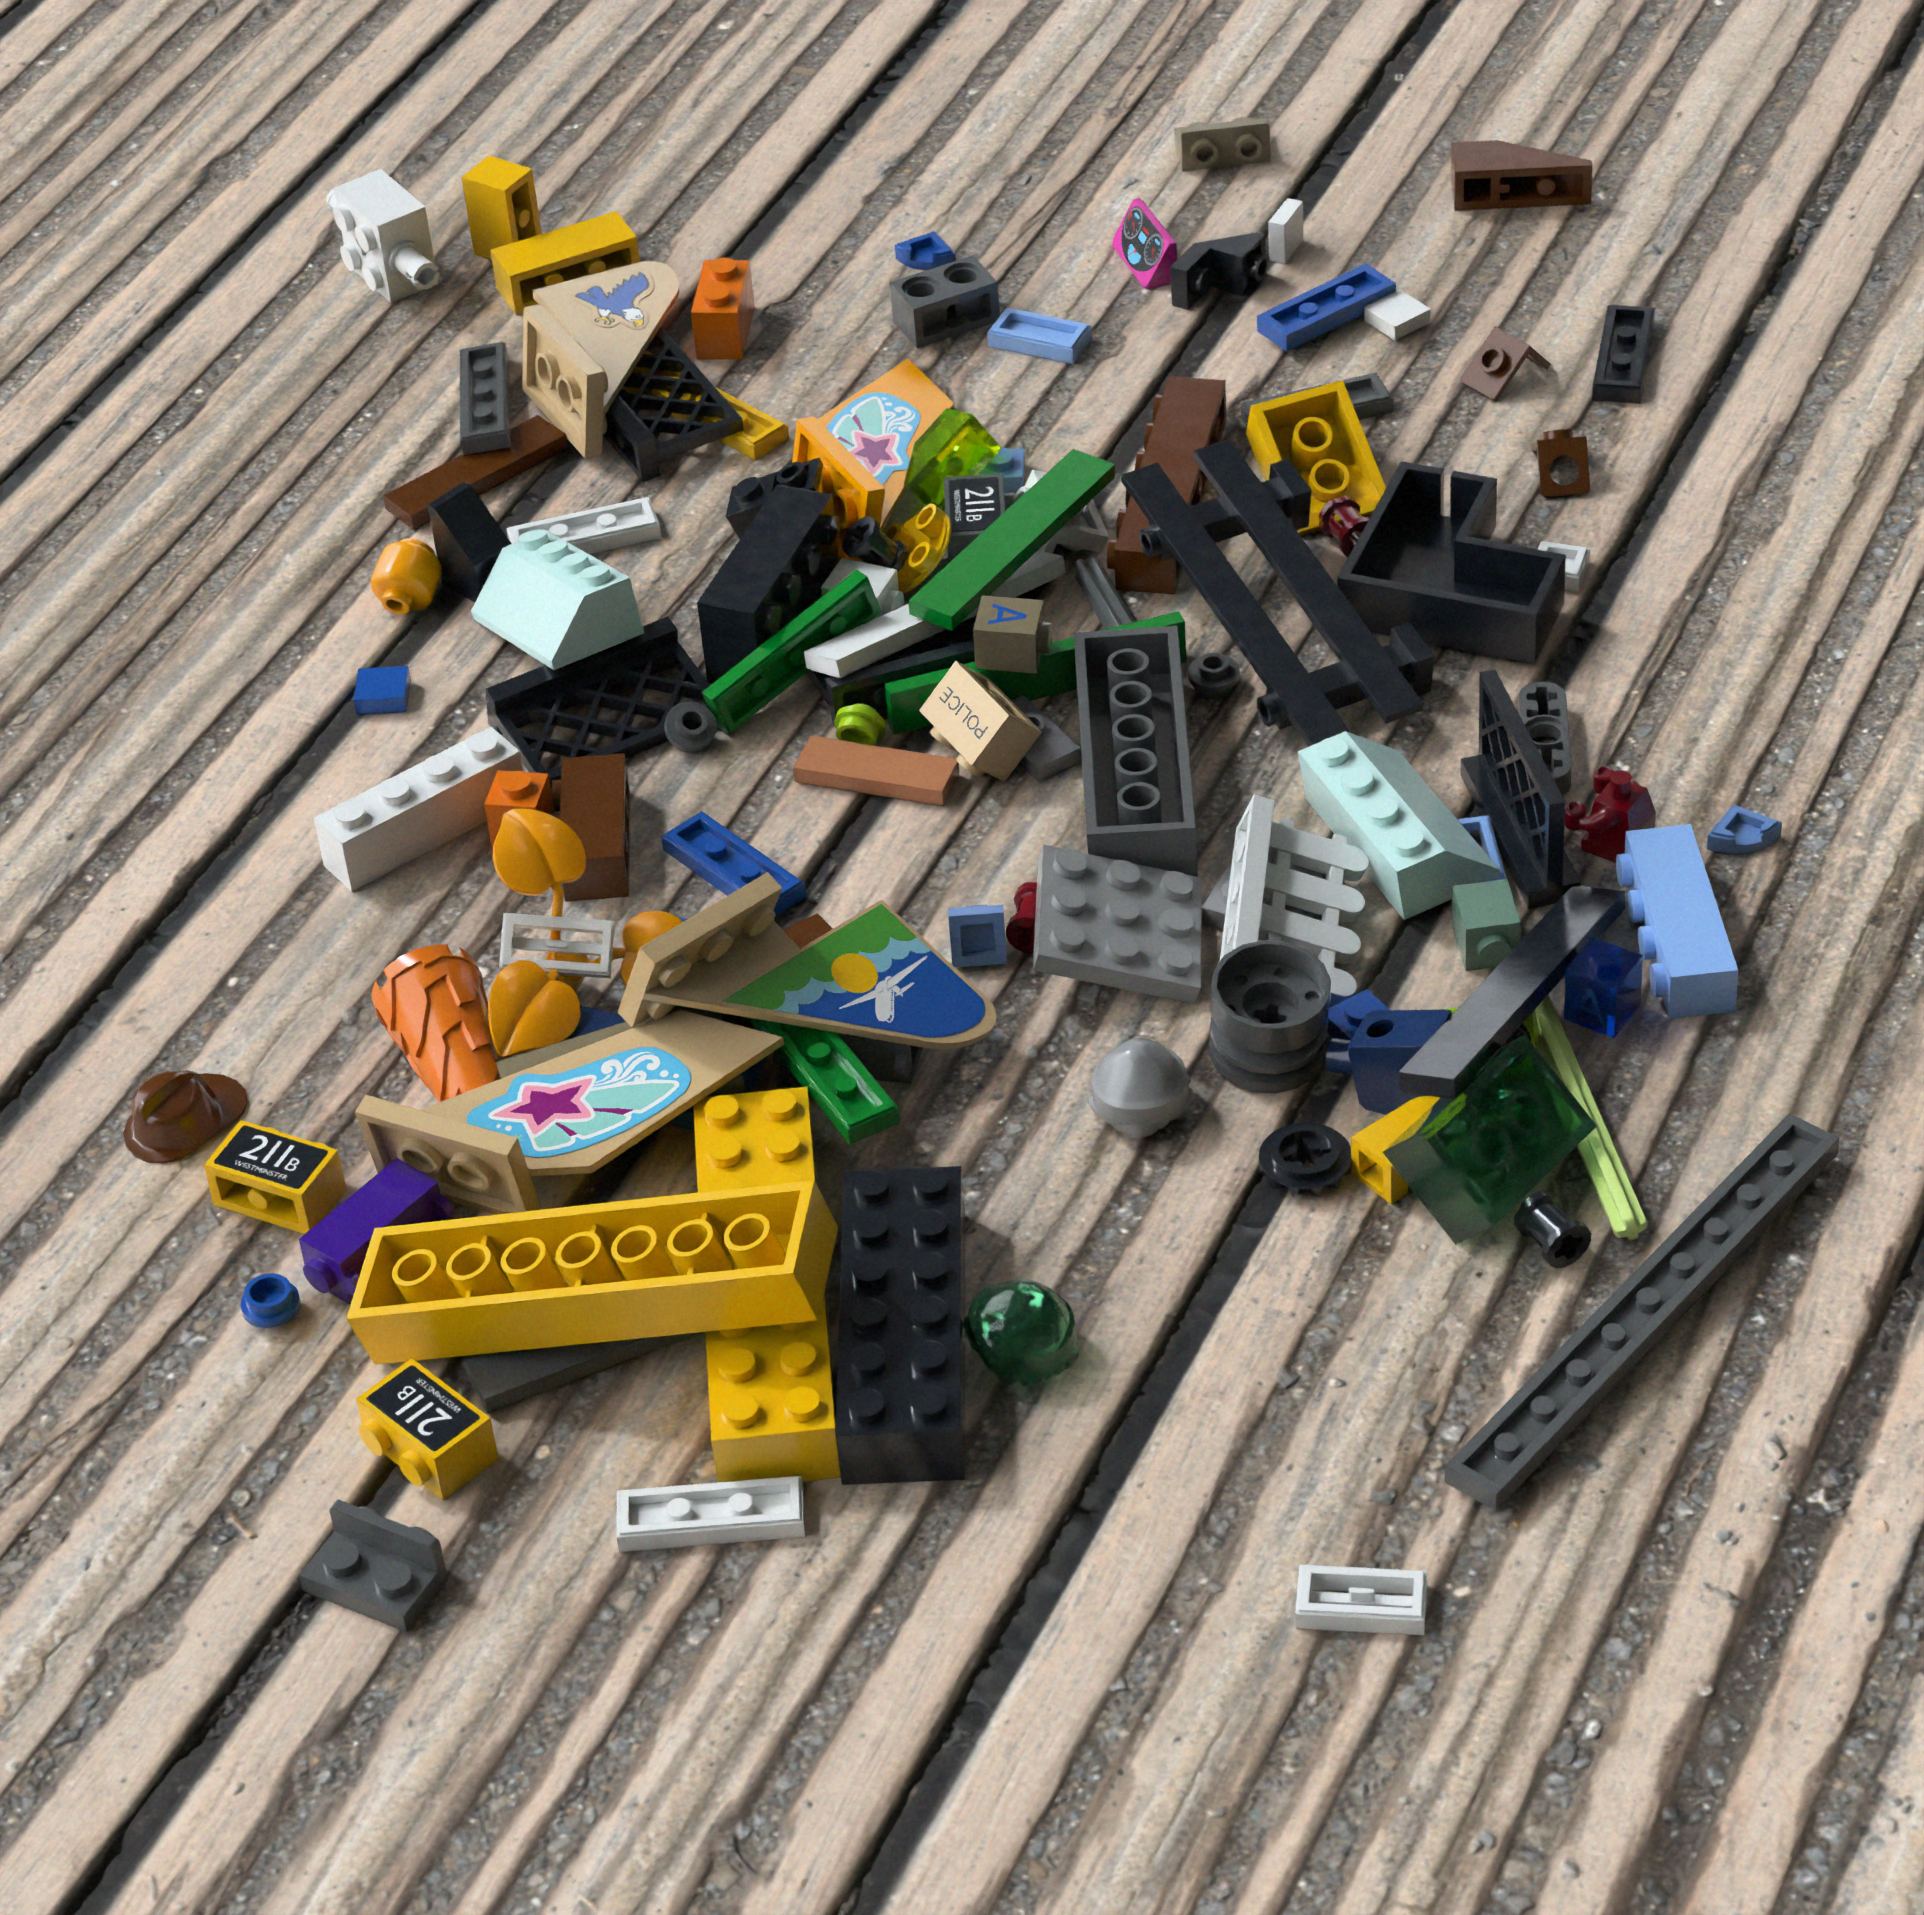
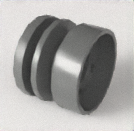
[1209,940,1331,1093]

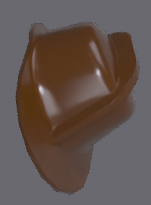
[123,1070,248,1163]

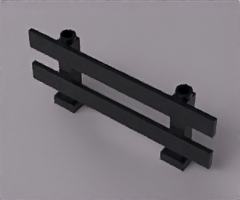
[1121,439,1435,747]

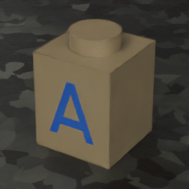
[973,595,1053,674]

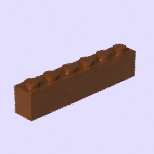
[1107,376,1227,595]

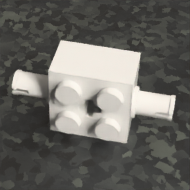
[326,169,439,303]

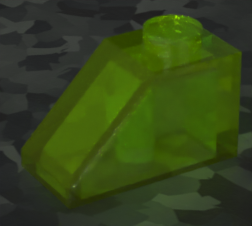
[904,408,1002,512]

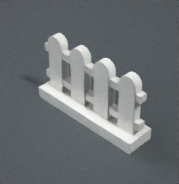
[1219,794,1369,1005]

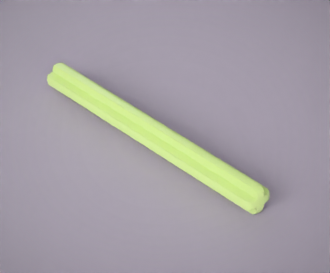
[1535,994,1648,1241]

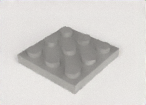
[1033,844,1201,1004]

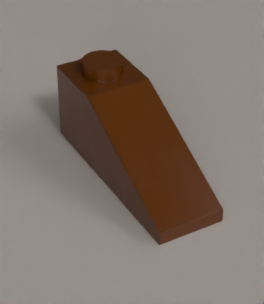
[1451,140,1593,211]

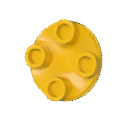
[884,504,951,594]

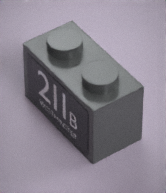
[944,473,1015,563]

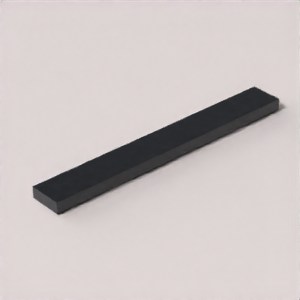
[1399,885,1626,1099]

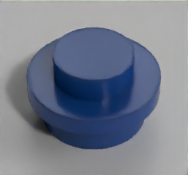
[240,1273,301,1328]

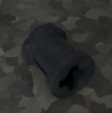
[842,516,908,573]
[1514,1190,1591,1268]

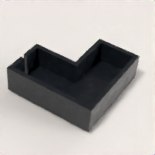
[1337,461,1566,664]

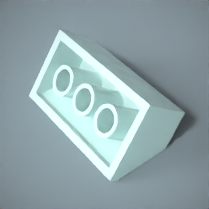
[471,529,644,670]
[1298,731,1501,920]

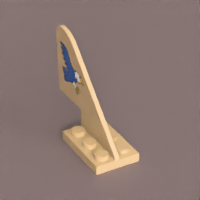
[522,261,679,458]

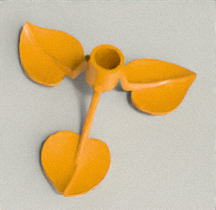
[488,809,683,1058]

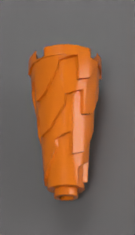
[371,944,501,1102]

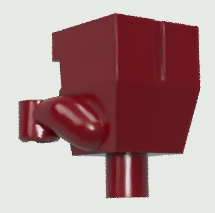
[1565,766,1656,863]

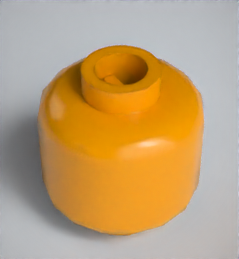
[371,539,442,615]

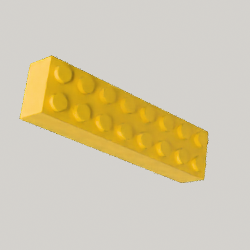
[693,1087,841,1482]
[346,1180,838,1365]

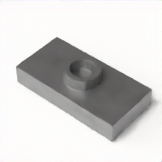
[1012,695,1082,782]

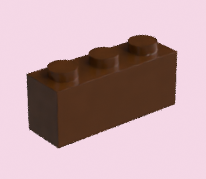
[551,753,631,902]

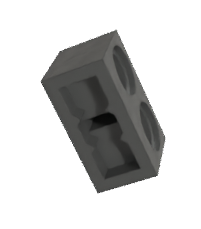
[890,255,1000,348]

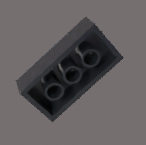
[697,485,843,684]

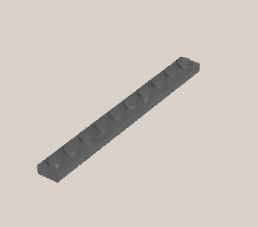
[1445,1113,1839,1511]

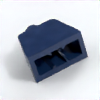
[1326,1009,1468,1118]

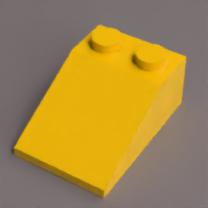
[1246,380,1386,536]

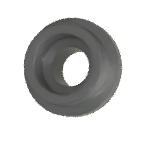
[1188,653,1240,700]
[664,701,717,752]

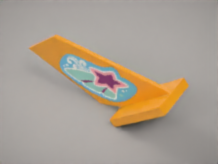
[792,358,954,562]

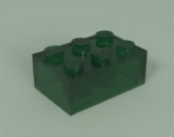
[1383,1034,1597,1245]

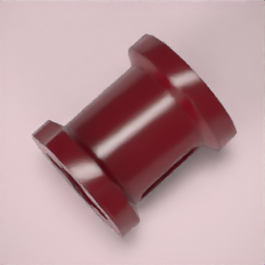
[1319,496,1370,558]
[1006,882,1037,954]

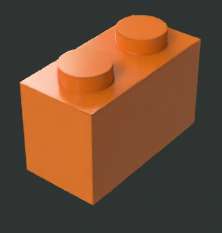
[691,258,755,359]

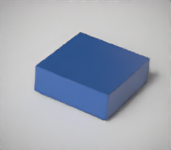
[354,666,411,714]

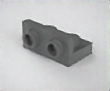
[299,1500,448,1632]

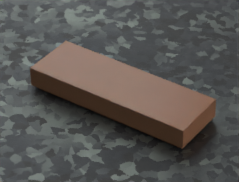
[793,735,960,806]

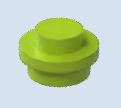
[834,704,886,745]

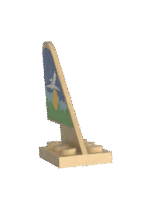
[618,872,996,1049]

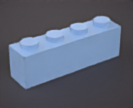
[1616,824,1738,1019]

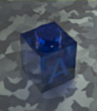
[1564,936,1643,1038]

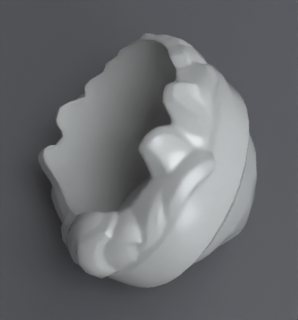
[1088,1038,1195,1139]

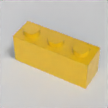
[490,211,640,314]

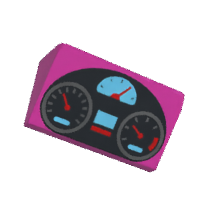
[1112,197,1177,289]

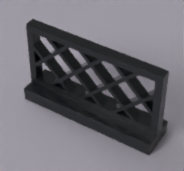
[603,327,744,482]
[807,615,977,730]
[485,616,710,789]
[1460,669,1581,909]

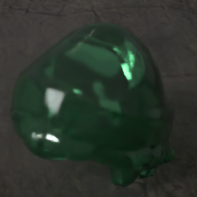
[963,1279,1079,1386]

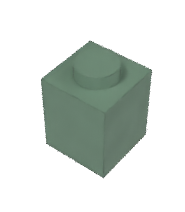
[1452,879,1521,971]

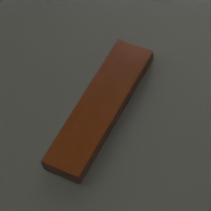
[383,415,568,530]

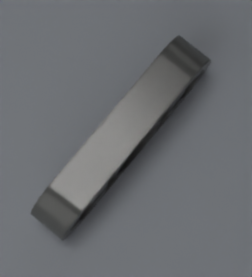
[1518,682,1572,796]

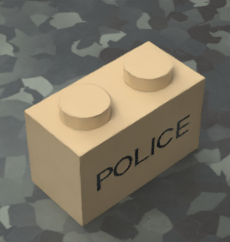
[919,661,1042,782]

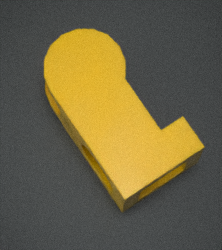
[1351,1096,1454,1204]

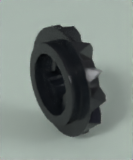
[1259,1123,1352,1198]

